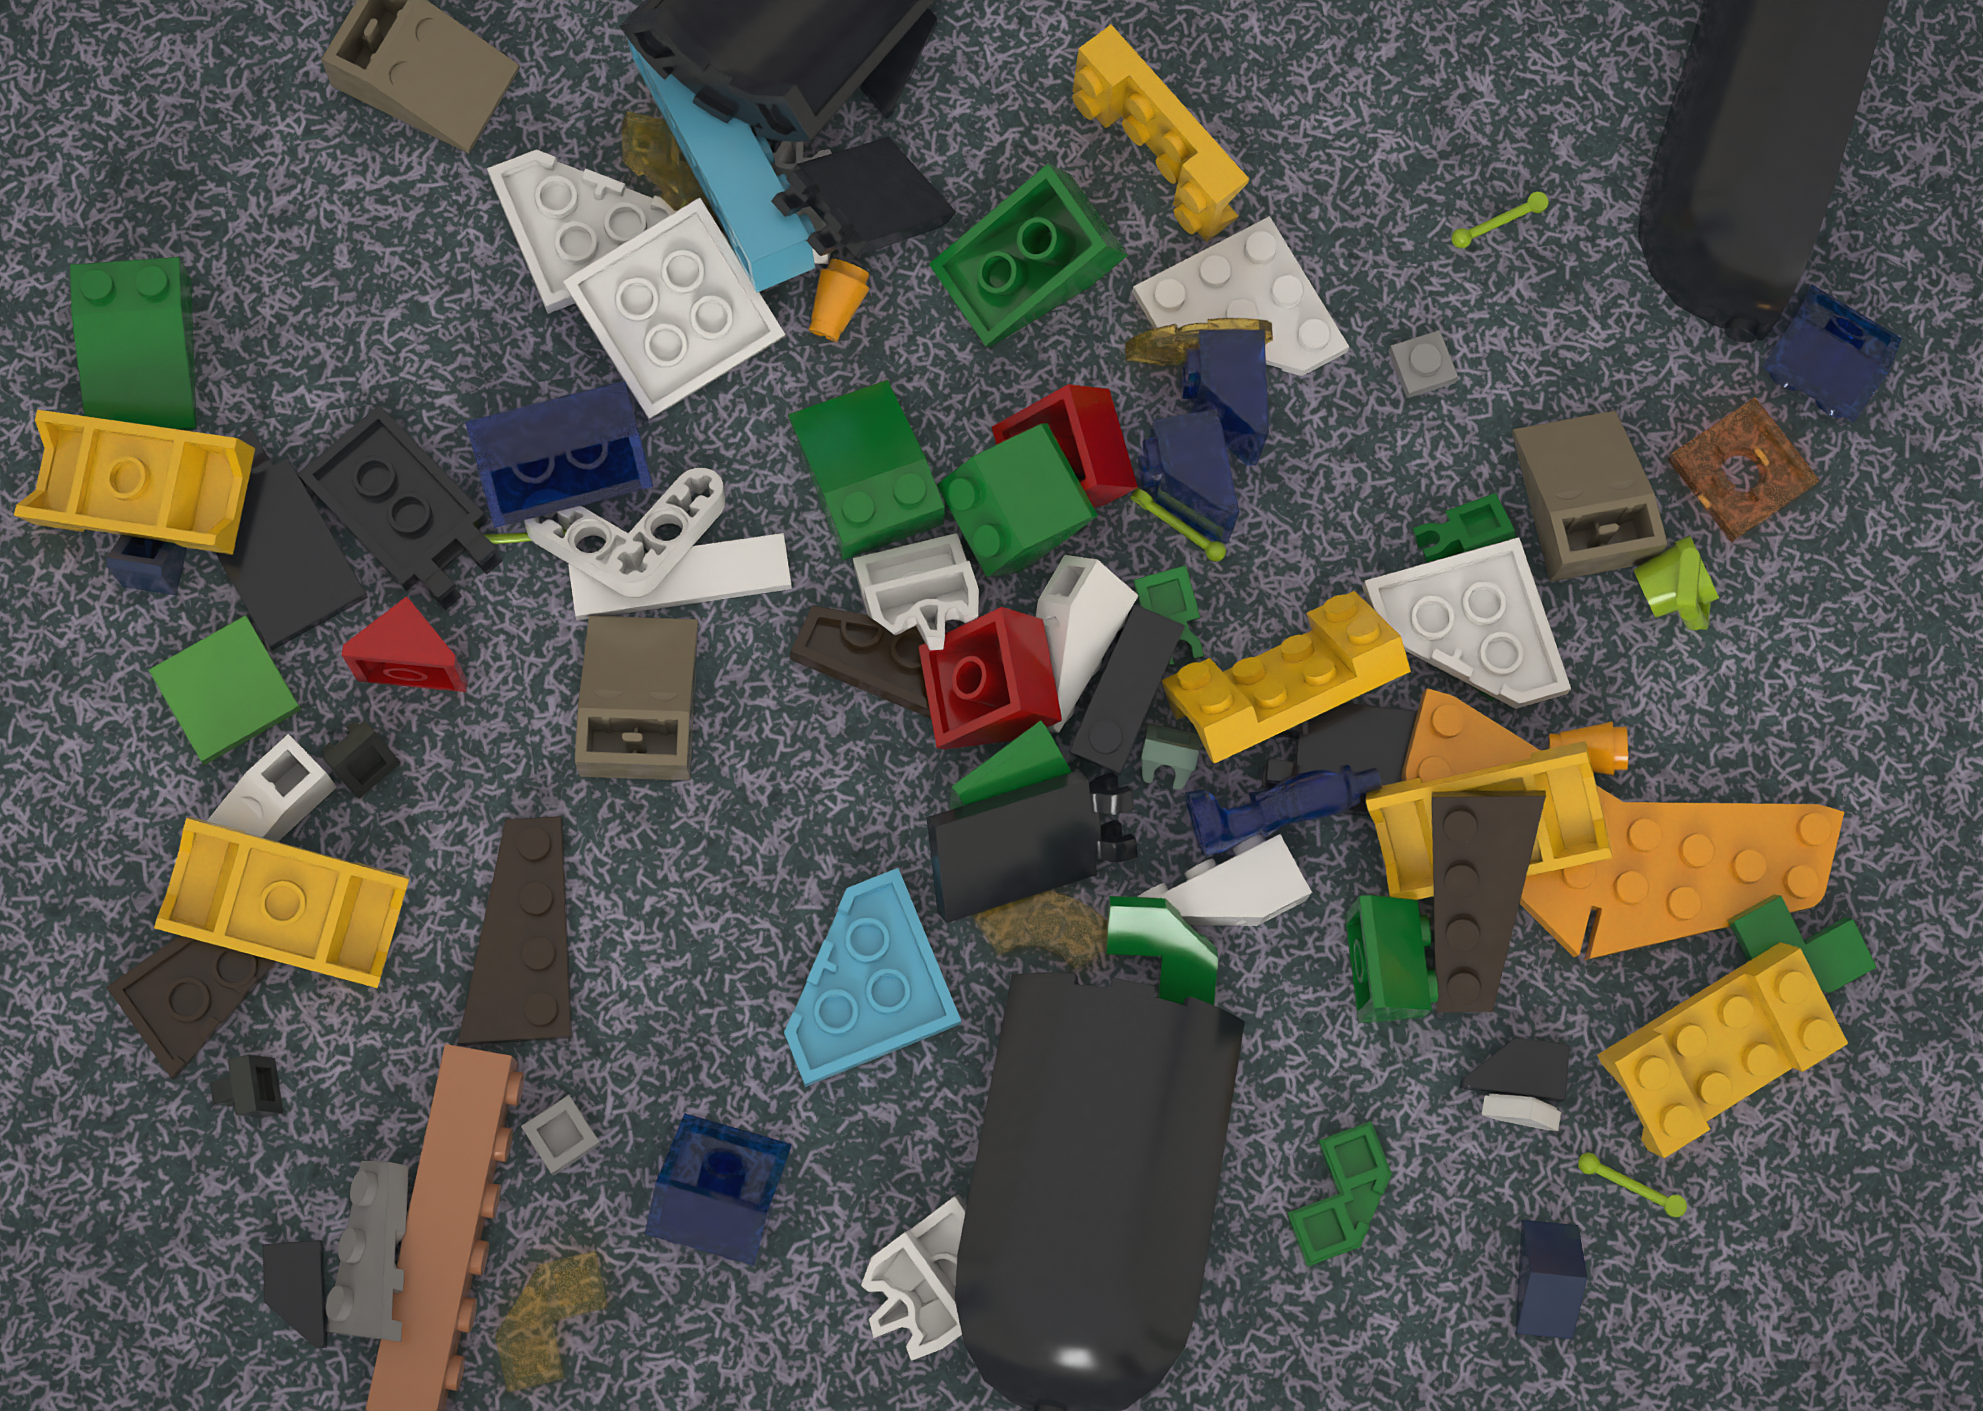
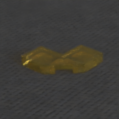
[621,111,718,221]
[495,1251,609,1393]

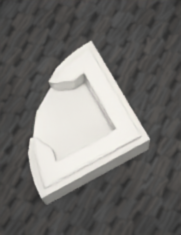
[1482,1094,1561,1131]

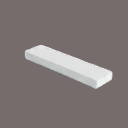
[568,533,792,620]

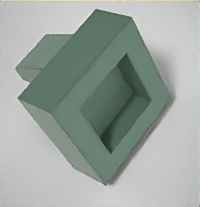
[1141,723,1200,790]

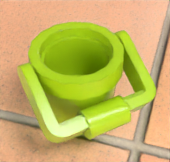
[1633,535,1719,630]

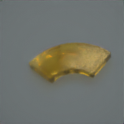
[1125,318,1273,366]
[971,891,1107,971]

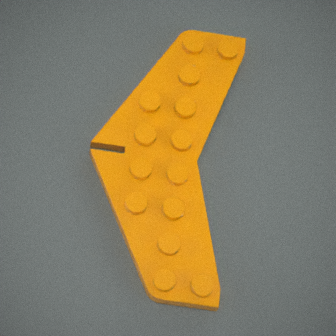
[1401,688,1844,961]

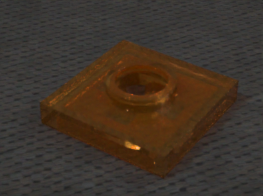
[1668,397,1820,543]

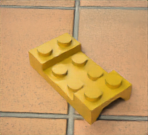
[1072,24,1249,242]
[14,409,255,555]
[1161,591,1411,764]
[1366,741,1612,900]
[154,817,410,988]
[1597,942,1848,1158]

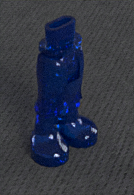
[1184,764,1382,858]

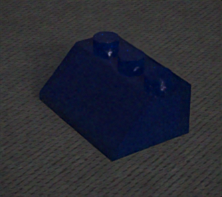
[465,381,653,528]

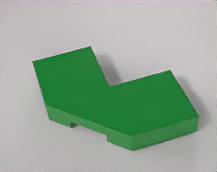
[1727,894,1877,993]
[1106,896,1218,1005]
[1286,1121,1392,1267]

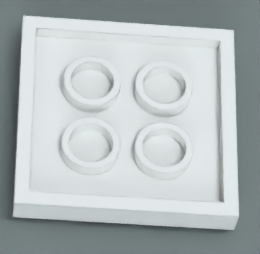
[563,198,785,420]

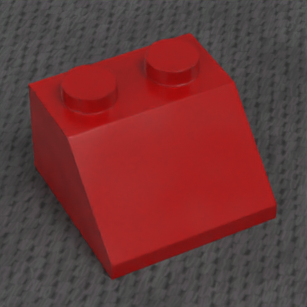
[992,384,1138,508]
[918,607,1062,750]

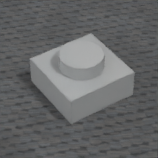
[1388,330,1459,398]
[521,1095,601,1176]

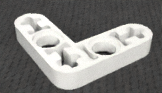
[523,468,725,597]

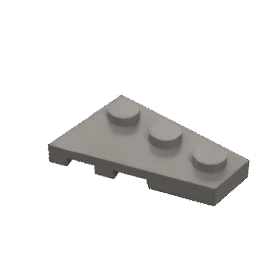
[326,1161,409,1342]

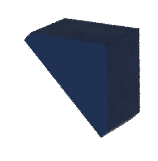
[107,535,187,596]
[1515,1220,1588,1339]

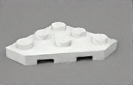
[487,150,678,314]
[1132,216,1349,376]
[1362,537,1571,709]

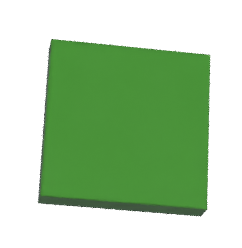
[149,615,302,765]

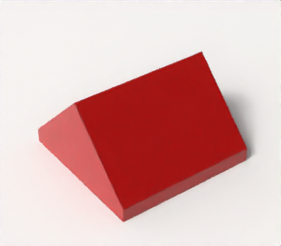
[341,596,468,692]

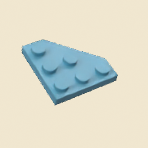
[784,868,961,1087]

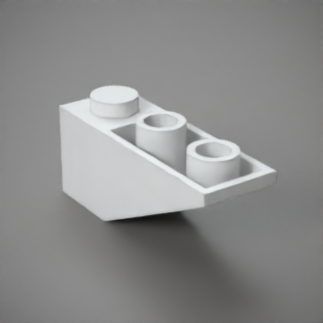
[1036,555,1139,733]
[174,734,337,863]
[1138,834,1312,926]

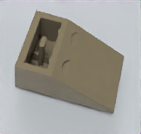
[321,0,520,154]
[1512,410,1668,582]
[575,616,698,780]

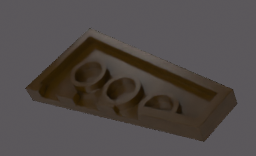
[790,605,931,719]
[1432,790,1546,1012]
[458,816,572,1046]
[106,935,278,1080]

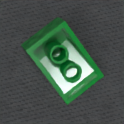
[929,163,1128,348]
[70,257,197,430]
[788,380,945,560]

